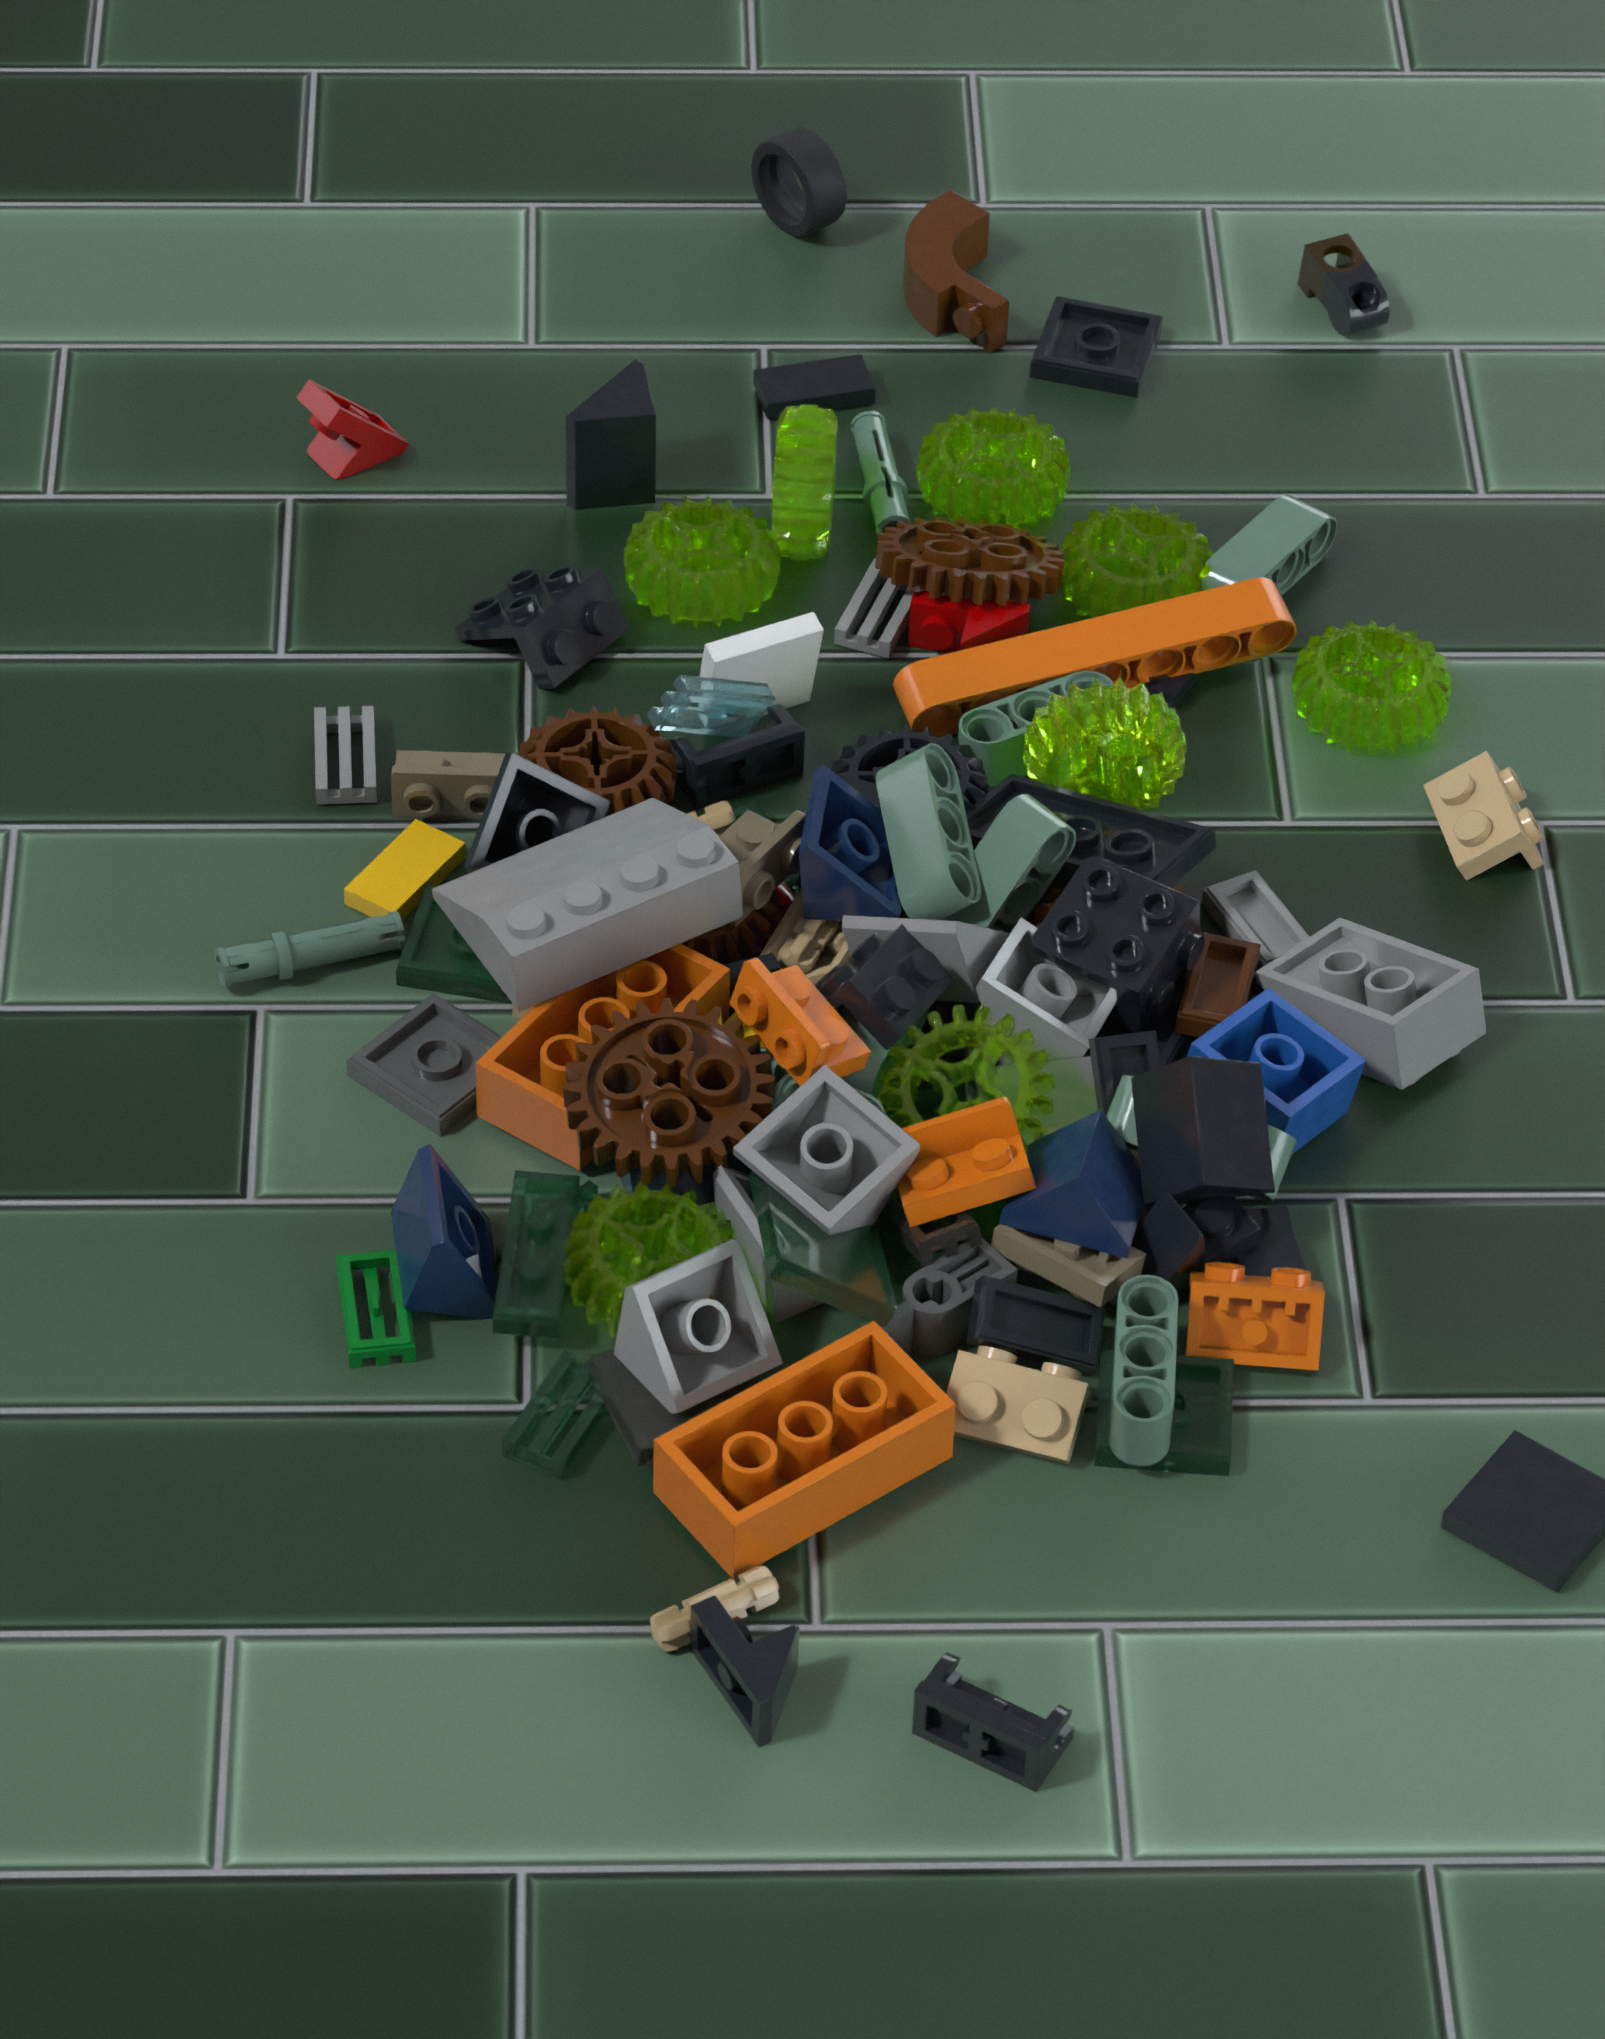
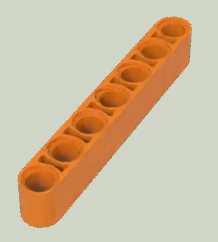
[893,577,1297,738]

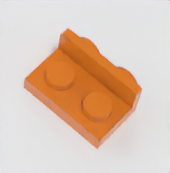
[729,958,871,1086]
[898,1097,1037,1227]
[1185,1262,1325,1371]

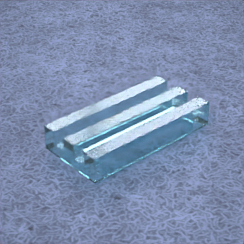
[647,675,776,737]

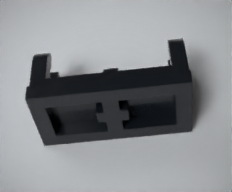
[670,704,805,810]
[912,1652,1074,1792]

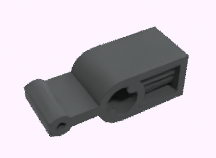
[860,1235,1017,1358]

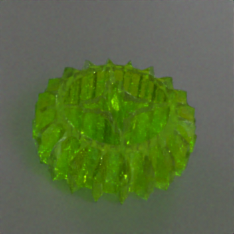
[771,404,838,561]
[916,405,1071,530]
[624,495,781,628]
[1060,502,1213,618]
[1291,618,1452,756]
[1023,677,1187,808]
[880,1004,1055,1152]
[563,1179,740,1339]

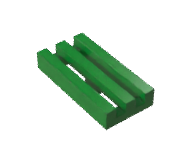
[335,1249,416,1369]

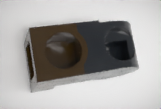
[1297,233,1390,336]

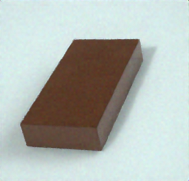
[1175,932,1261,1037]

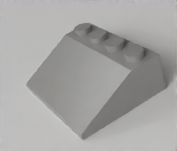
[432,798,743,1012]

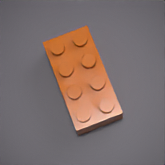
[475,943,730,1171]
[653,1321,956,1579]

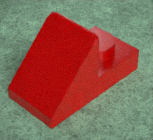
[296,379,409,480]
[908,591,1030,653]

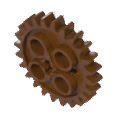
[875,516,1065,606]
[563,998,776,1187]

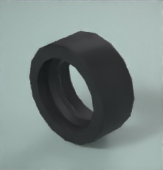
[751,127,847,237]

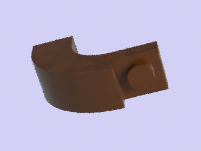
[903,189,1009,353]

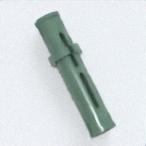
[851,411,912,537]
[214,911,406,988]

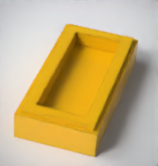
[344,819,466,921]

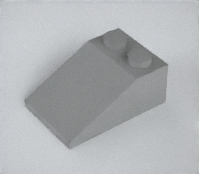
[1255,917,1486,1090]

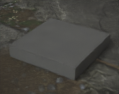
[347,993,502,1137]

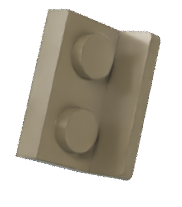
[391,750,506,820]
[719,810,806,927]
[991,1224,1146,1308]

